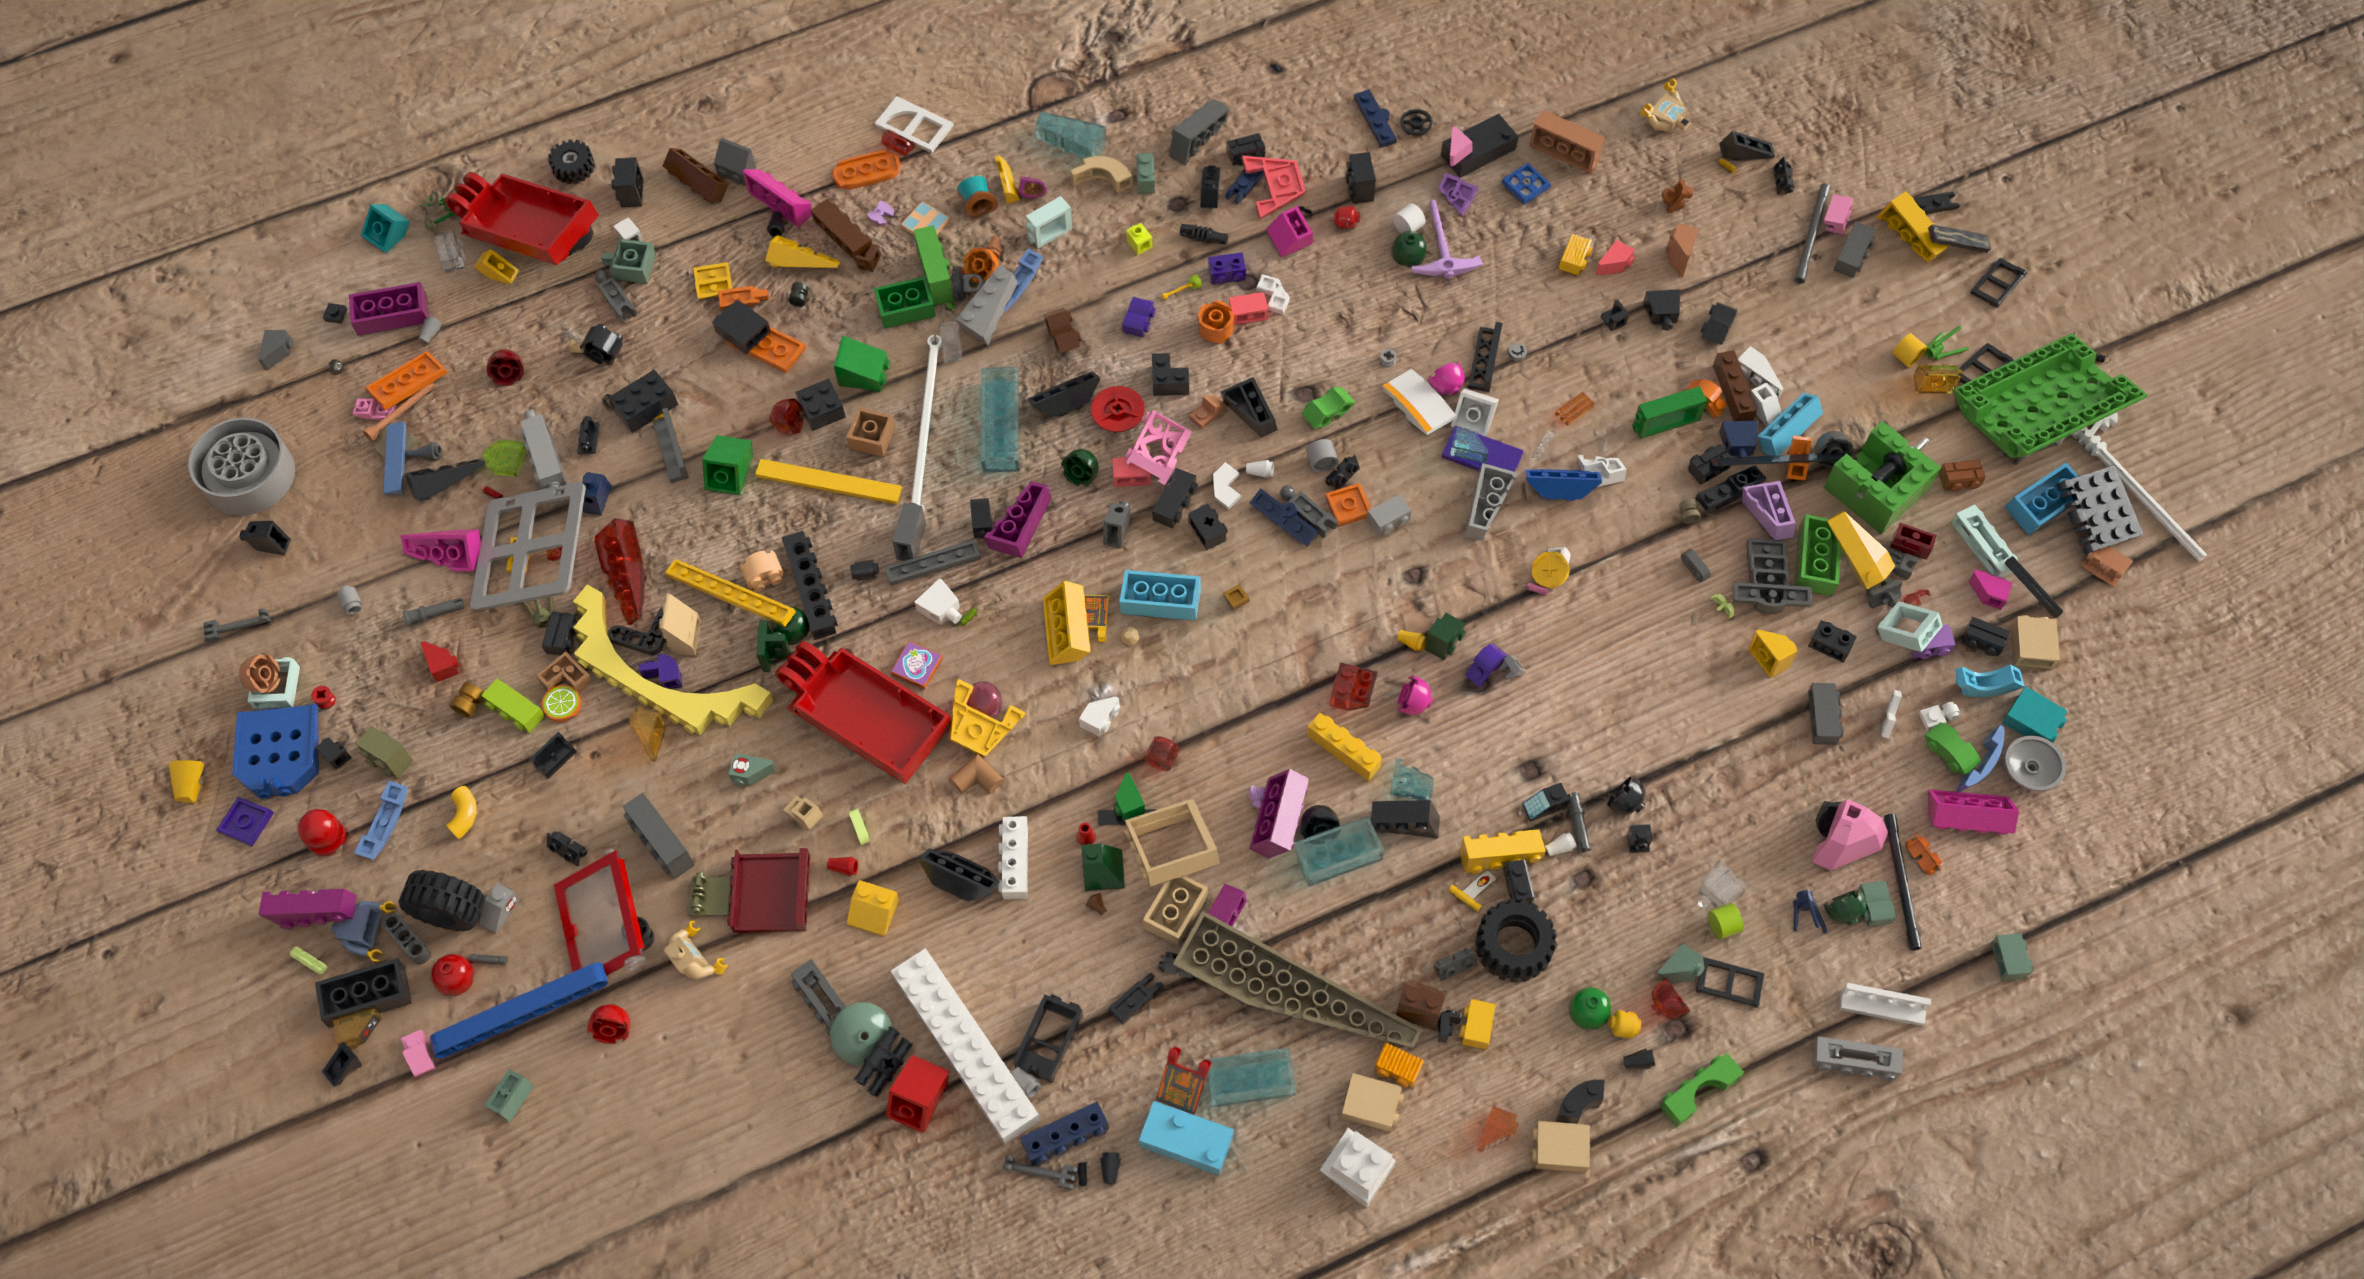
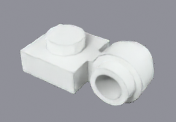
[1918,702,1960,730]

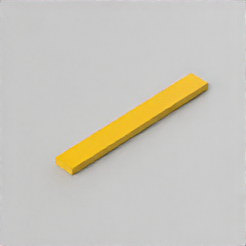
[755,459,903,505]
[665,559,795,627]

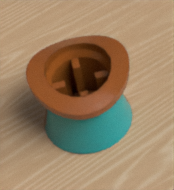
[957,176,998,218]

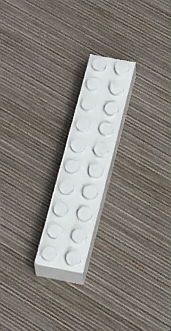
[891,948,1040,1145]

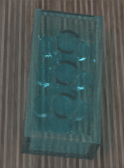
[1207,1048,1296,1107]

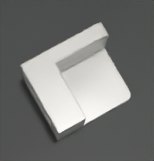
[614,217,643,241]

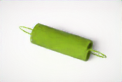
[957,606,979,628]

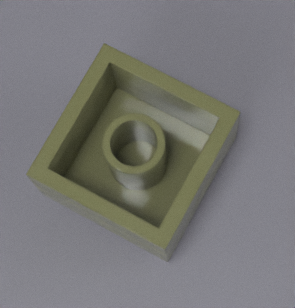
[356,726,413,778]

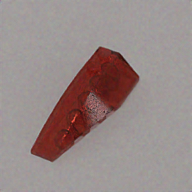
[594,518,645,625]

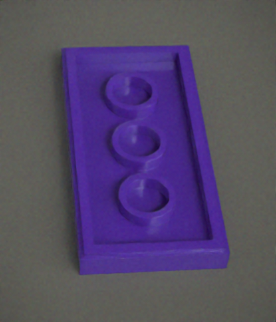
[1441,426,1524,472]

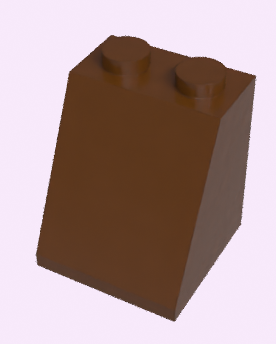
[1396,979,1446,1031]

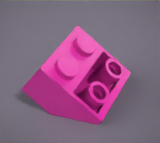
[1266,206,1313,258]

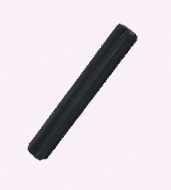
[2005,556,2063,618]

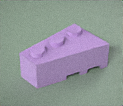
[1742,481,1796,541]

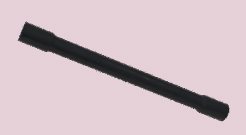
[1884,814,1922,951]

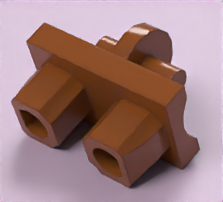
[1661,180,1693,213]

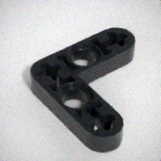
[608,607,666,655]

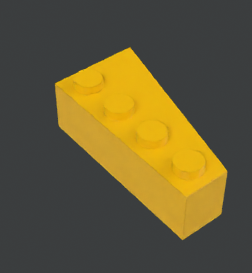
[1876,191,1949,263]
[1459,830,1546,874]

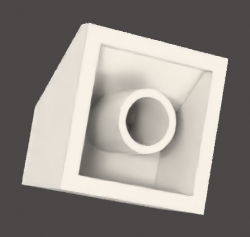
[1451,389,1499,436]

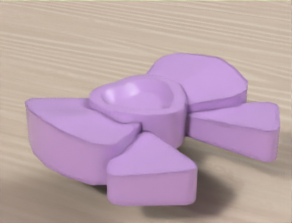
[868,201,894,225]
[1249,785,1265,809]

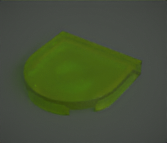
[484,440,526,477]

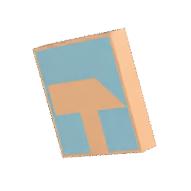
[901,202,950,235]

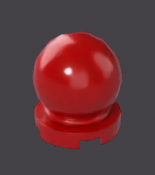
[297,809,347,856]

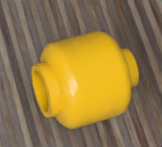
[1608,1010,1641,1039]

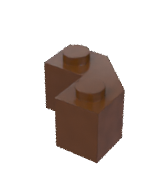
[1043,308,1081,353]

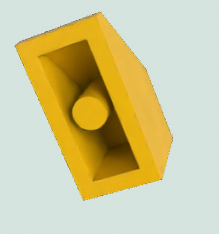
[474,249,520,284]

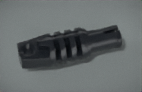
[1180,224,1229,245]

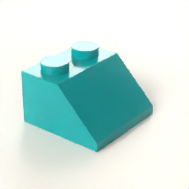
[360,204,410,252]

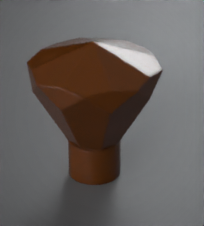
[1085,893,1107,916]

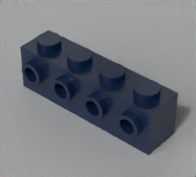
[1020,1101,1109,1166]

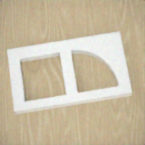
[875,97,954,153]

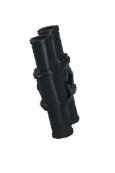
[854,1026,913,1098]

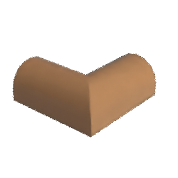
[535,651,591,691]
[949,754,1005,794]

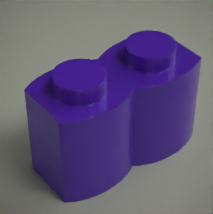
[1122,297,1156,337]

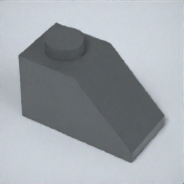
[258,330,293,370]

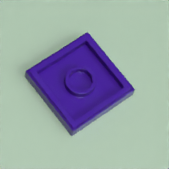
[216,797,274,847]

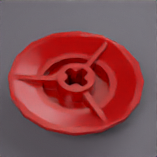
[1091,386,1145,432]

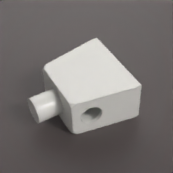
[914,578,962,625]

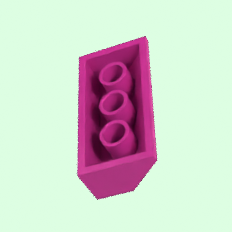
[743,169,812,228]
[1928,789,2019,835]

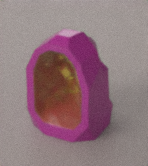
[1018,176,1047,198]

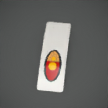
[1463,870,1496,899]

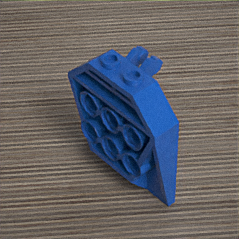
[232,704,319,799]

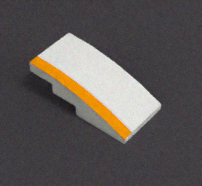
[1382,369,1457,435]

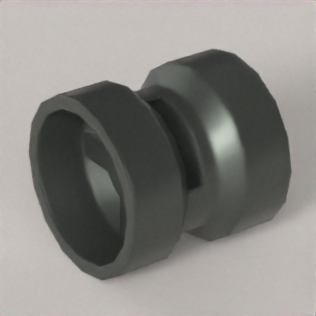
[788,282,809,307]

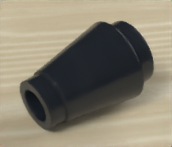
[767,211,785,237]
[1623,1048,1655,1069]
[1100,1152,1121,1184]

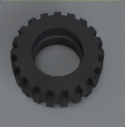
[398,870,485,932]
[1475,899,1557,982]

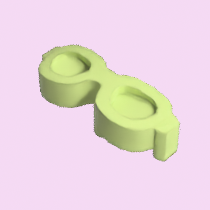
[1710,594,1734,619]

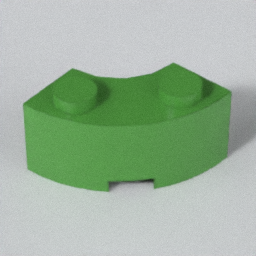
[1302,387,1356,429]
[1924,722,1982,775]

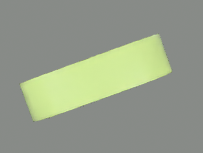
[849,808,870,845]

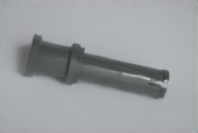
[403,597,464,627]

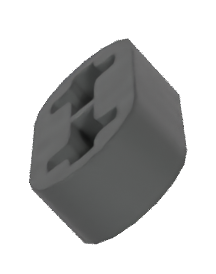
[1681,549,1711,582]

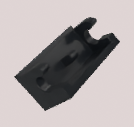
[530,732,577,779]

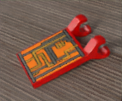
[1156,1046,1212,1115]

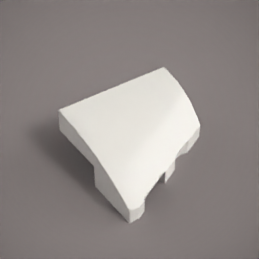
[1577,455,1627,487]

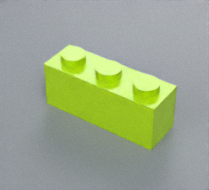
[481,678,545,734]

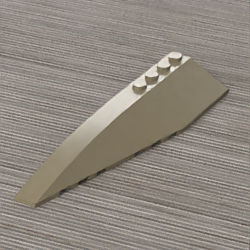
[1173,911,1423,1049]

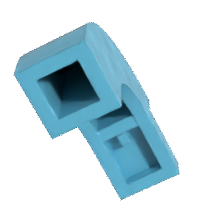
[1955,665,2025,697]

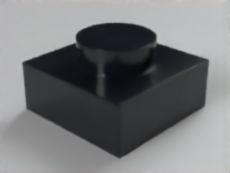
[323,303,348,324]

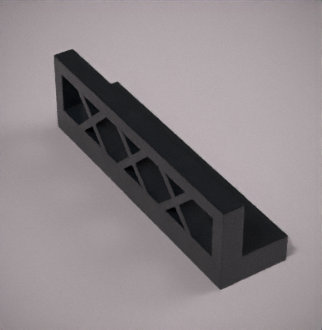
[1468,322,1503,392]

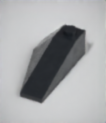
[405,458,486,501]

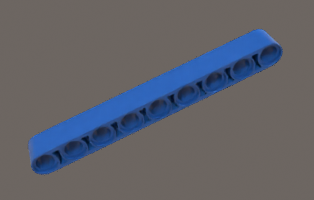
[429,963,608,1058]

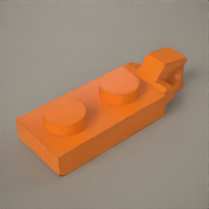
[718,286,769,310]

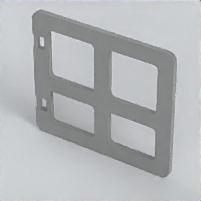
[470,482,586,611]

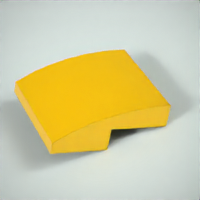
[693,262,733,300]

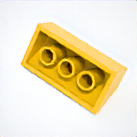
[1043,581,1090,665]

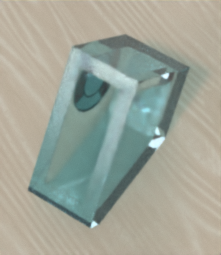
[1450,428,1489,464]

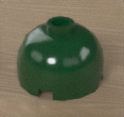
[1392,231,1427,267]
[1061,449,1099,486]
[770,606,810,645]
[1823,889,1867,926]

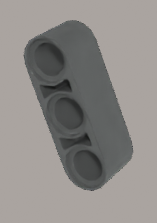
[382,913,430,964]

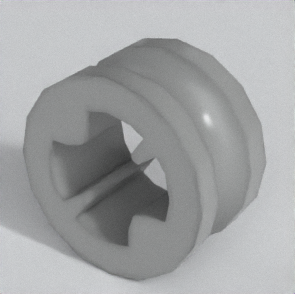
[1380,349,1397,367]

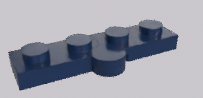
[1354,89,1397,148]
[1250,488,1319,547]

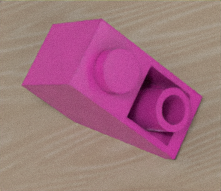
[1969,569,2013,610]

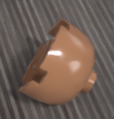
[239,654,280,693]

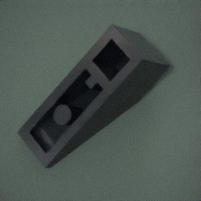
[1719,131,1775,161]

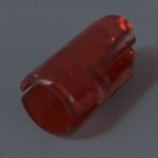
[881,129,915,157]

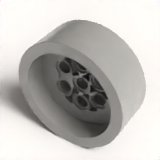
[188,417,295,516]

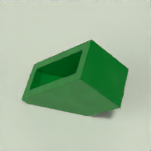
[1113,772,1145,822]

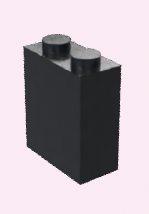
[712,299,771,354]

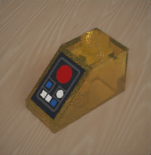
[333,1009,382,1050]

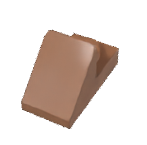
[1189,395,1228,430]

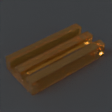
[1555,392,1595,426]

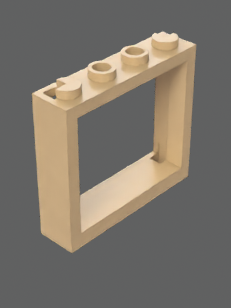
[1124,799,1220,886]

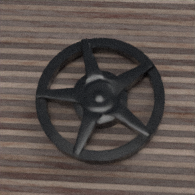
[1400,109,1432,136]

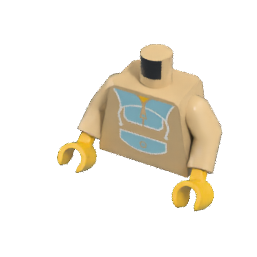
[1640,78,1690,133]
[664,921,728,980]

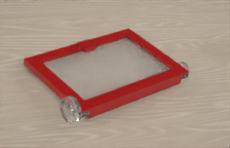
[554,849,646,976]

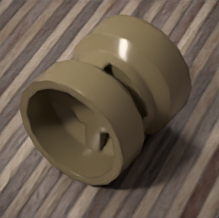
[1679,499,1701,524]

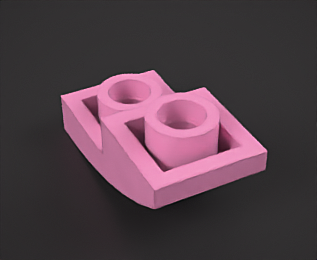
[352,398,397,421]

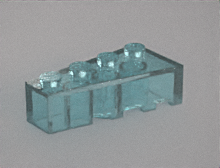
[1035,111,1106,159]

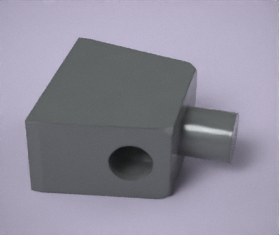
[1103,501,1130,548]

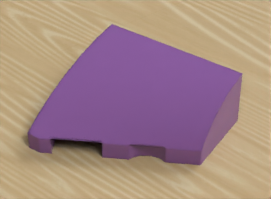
[1438,173,1479,216]

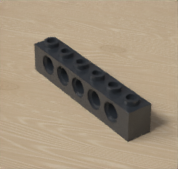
[782,531,838,640]

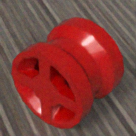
[311,686,336,710]

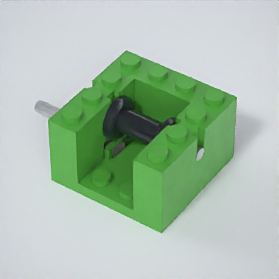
[1824,421,1941,535]

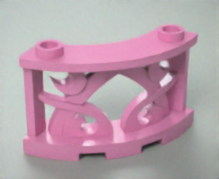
[1124,410,1192,485]

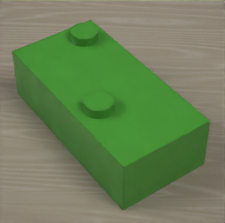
[914,225,954,305]
[1794,514,1841,596]

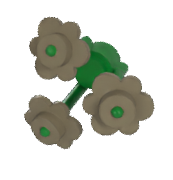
[420,189,455,234]

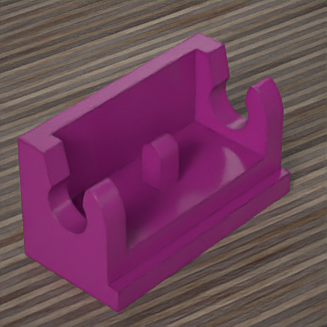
[1208,884,1247,927]

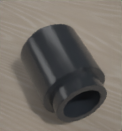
[850,560,879,581]

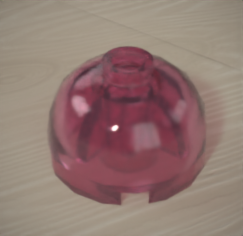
[966,681,1003,718]

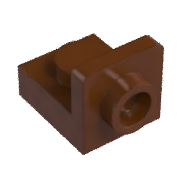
[855,244,881,272]

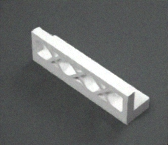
[1839,983,1931,1026]

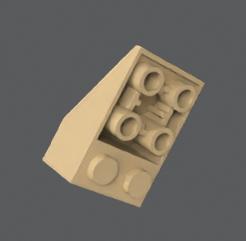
[659,594,701,656]

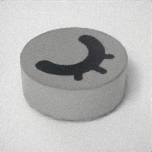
[1508,343,1527,361]

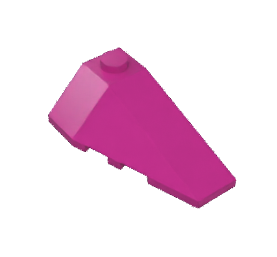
[400,529,481,571]

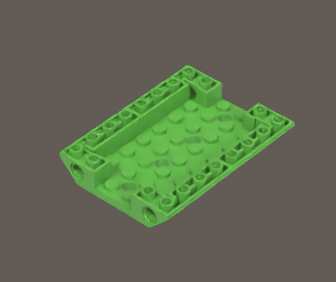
[1953,333,2148,458]

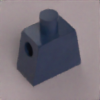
[1719,421,1758,457]
[582,472,612,516]

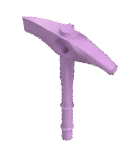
[1412,200,1483,279]

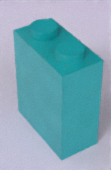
[2002,686,2068,743]

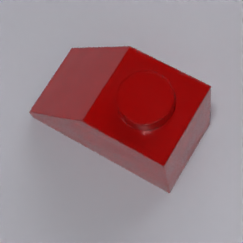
[421,641,460,682]

